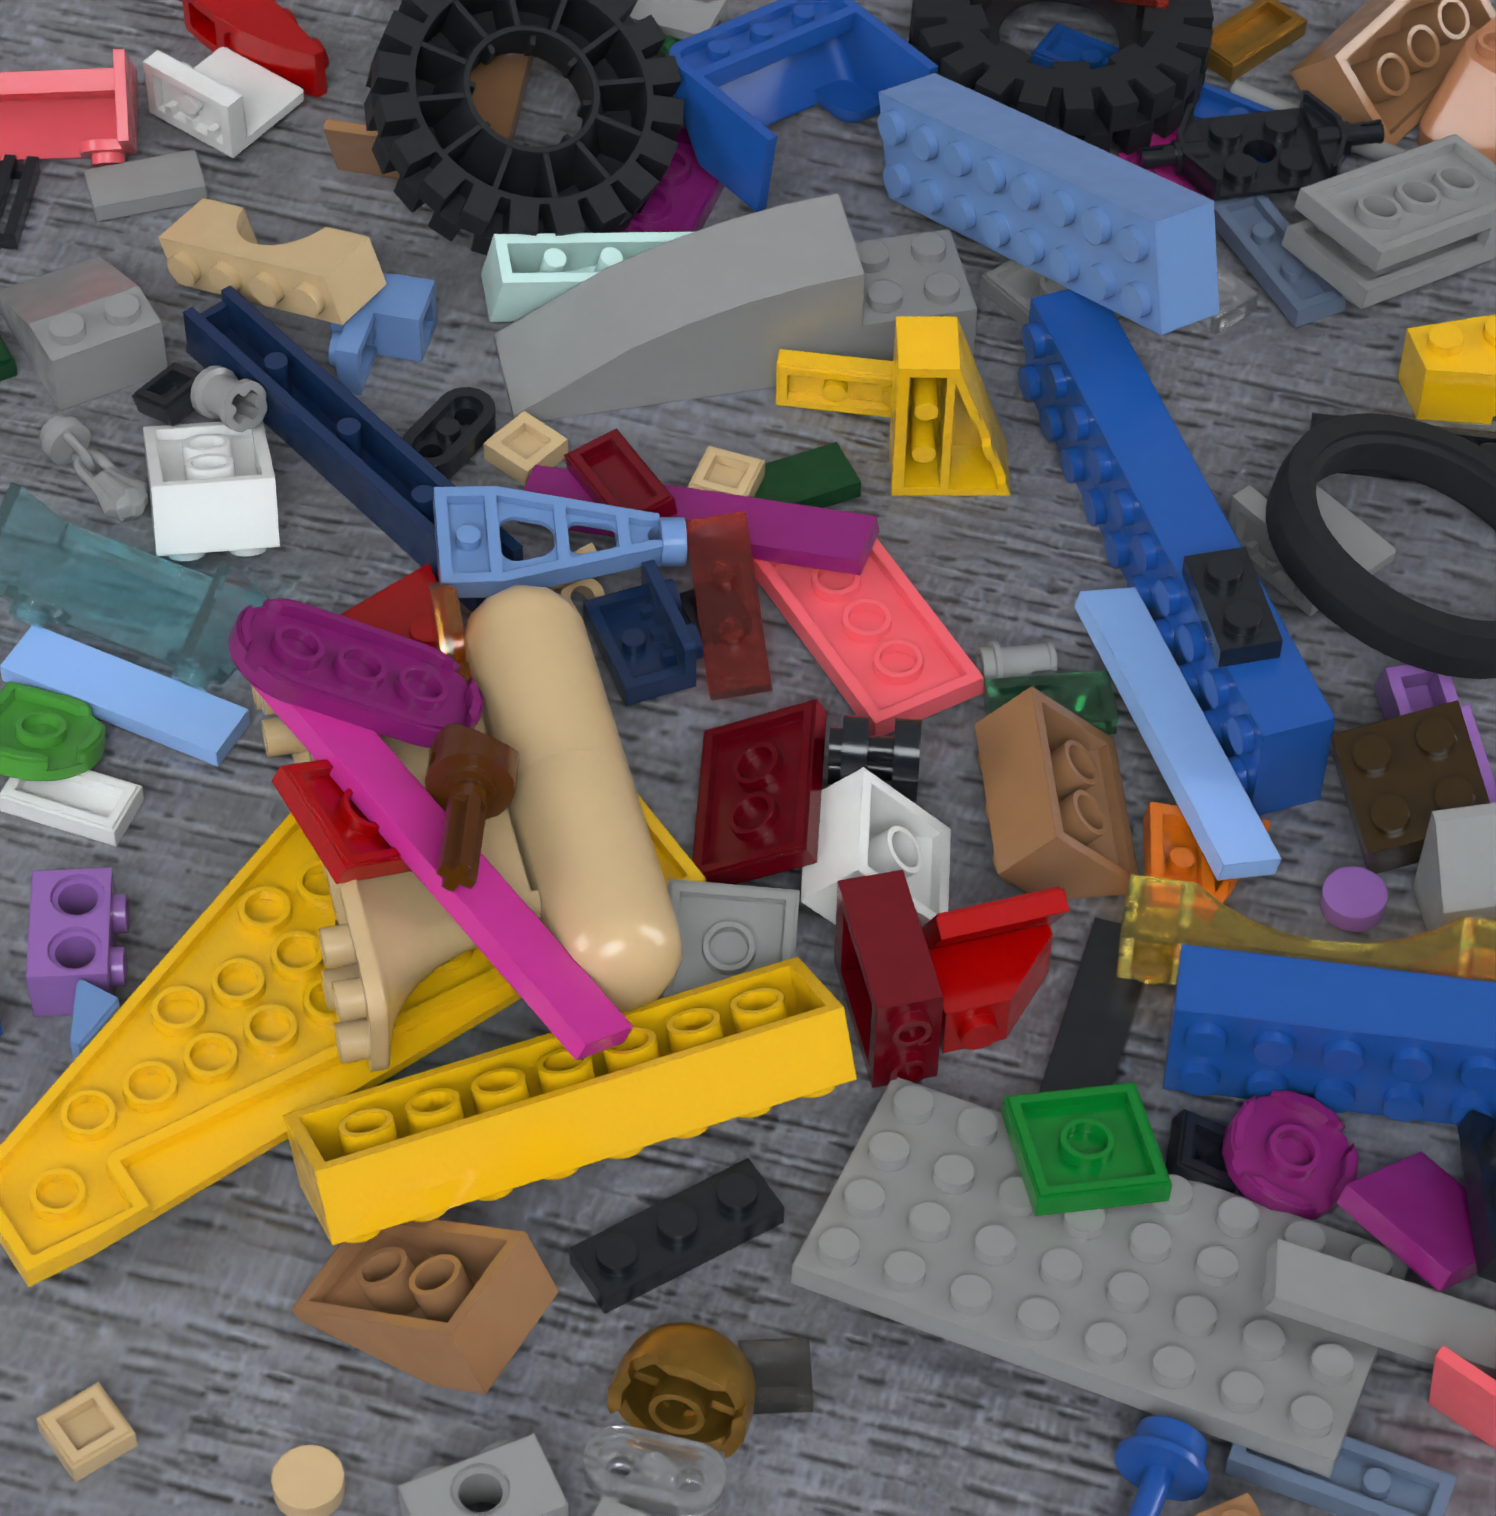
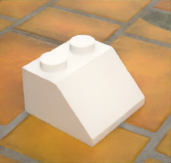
[800,767,951,927]

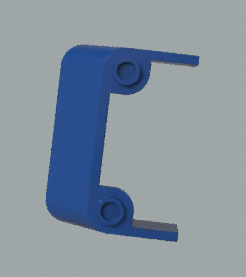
[669,0,938,212]

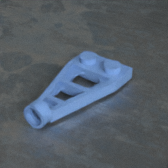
[433,486,687,599]

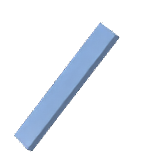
[1074,587,1282,880]

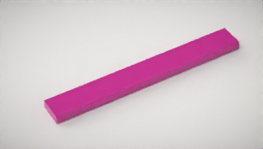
[249,682,633,1061]

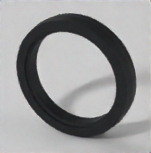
[1266,413,1496,679]

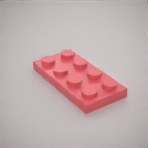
[752,538,984,736]

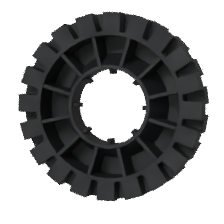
[364,0,684,255]

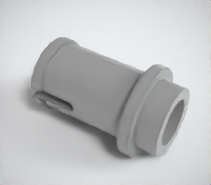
[975,640,1058,690]

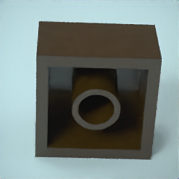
[1331,700,1490,874]

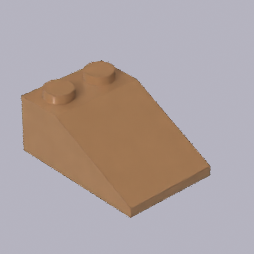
[291,1219,559,1395]

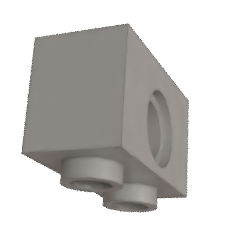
[398,1433,569,1516]

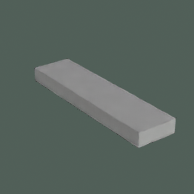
[1264,1238,1496,1380]

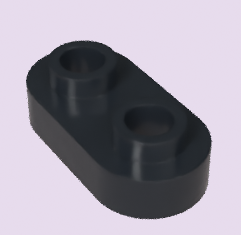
[402,387,496,479]

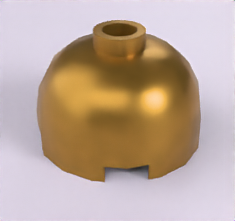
[607,1322,756,1464]

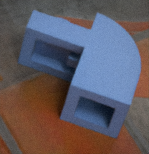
[328,274,438,395]

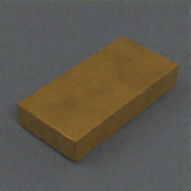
[1207,0,1307,83]

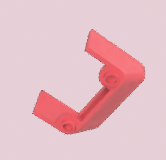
[0,49,139,167]

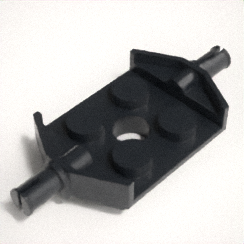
[1137,90,1384,201]

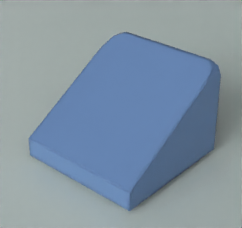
[70,979,120,1060]

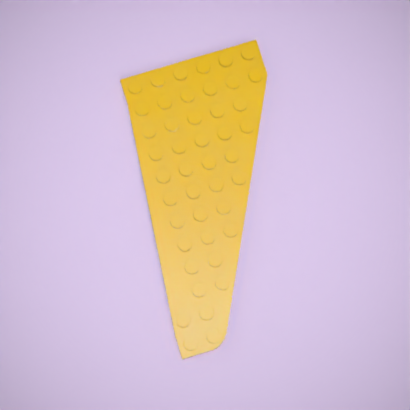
[0,647,706,1287]

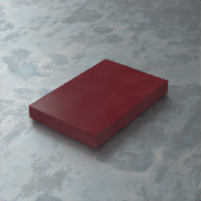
[692,699,827,885]

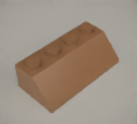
[1290,0,1496,145]

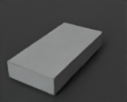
[84,149,208,222]

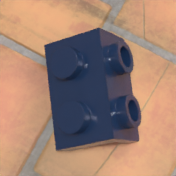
[583,560,704,706]

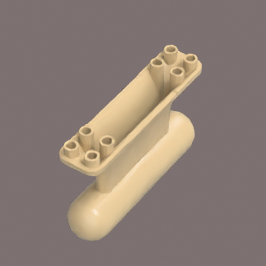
[251,584,683,1072]

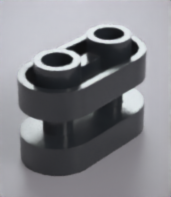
[828,715,922,802]

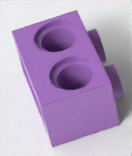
[26,867,130,1017]

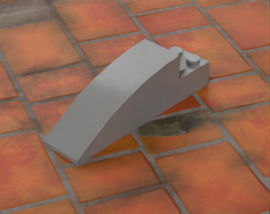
[494,193,977,421]

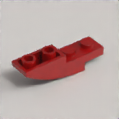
[182,0,329,97]

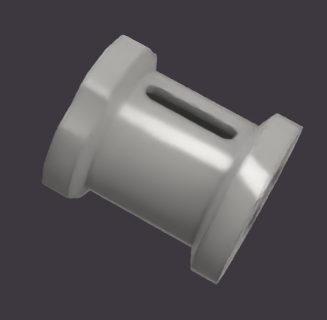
[190,365,268,432]

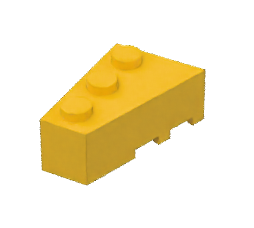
[1398,314,1496,425]
[889,316,1011,496]

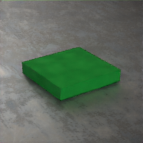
[1001,1082,1172,1216]

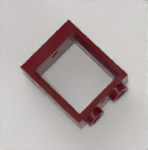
[834,869,944,1088]

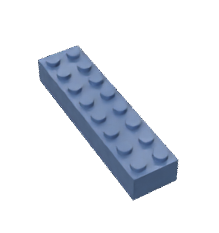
[878,73,1219,335]

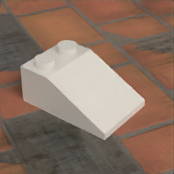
[143,420,280,561]

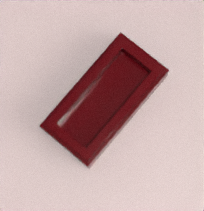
[564,428,678,517]

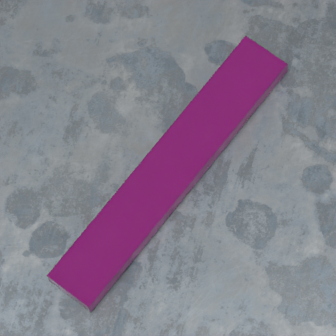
[518,465,879,576]

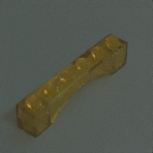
[1117,874,1496,985]

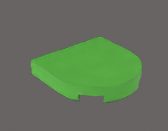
[0,681,106,781]

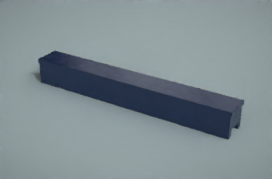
[183,285,523,612]

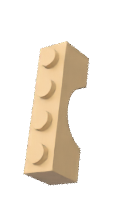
[158,198,387,325]

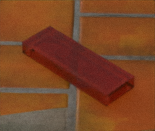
[685,511,773,701]

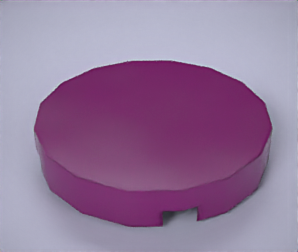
[1222,1090,1359,1220]

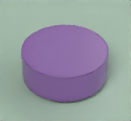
[1320,866,1388,932]

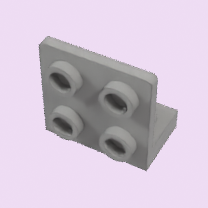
[1228,484,1396,616]

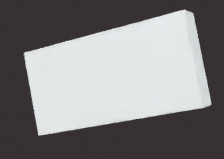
[0,770,144,847]

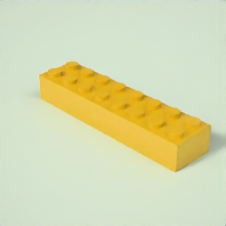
[283,956,857,1246]

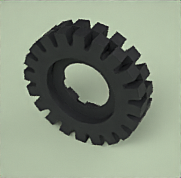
[909,0,1214,155]

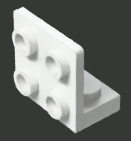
[143,47,304,158]

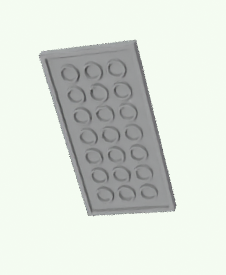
[790,1077,1410,1478]

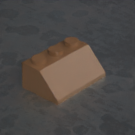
[975,686,1141,899]

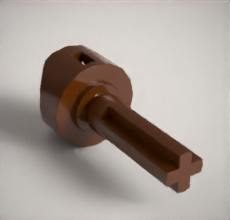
[425,723,520,892]

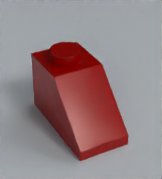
[929,923,1053,1053]

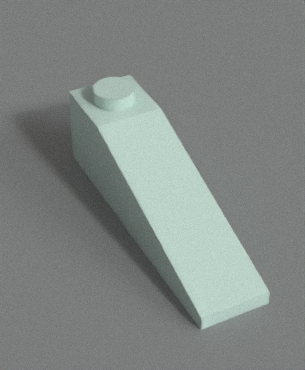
[481,232,692,322]

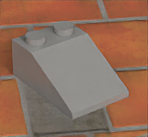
[0,256,168,411]

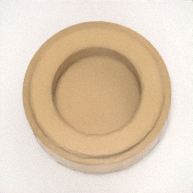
[271,1445,346,1516]

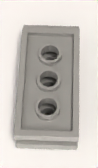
[1281,134,1496,309]

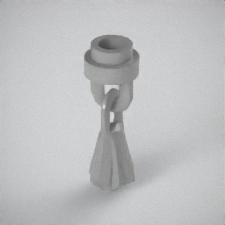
[40,415,149,523]

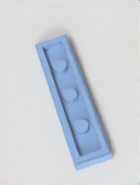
[0,624,250,767]

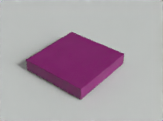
[1336,1151,1477,1292]

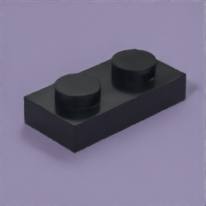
[1182,547,1283,667]

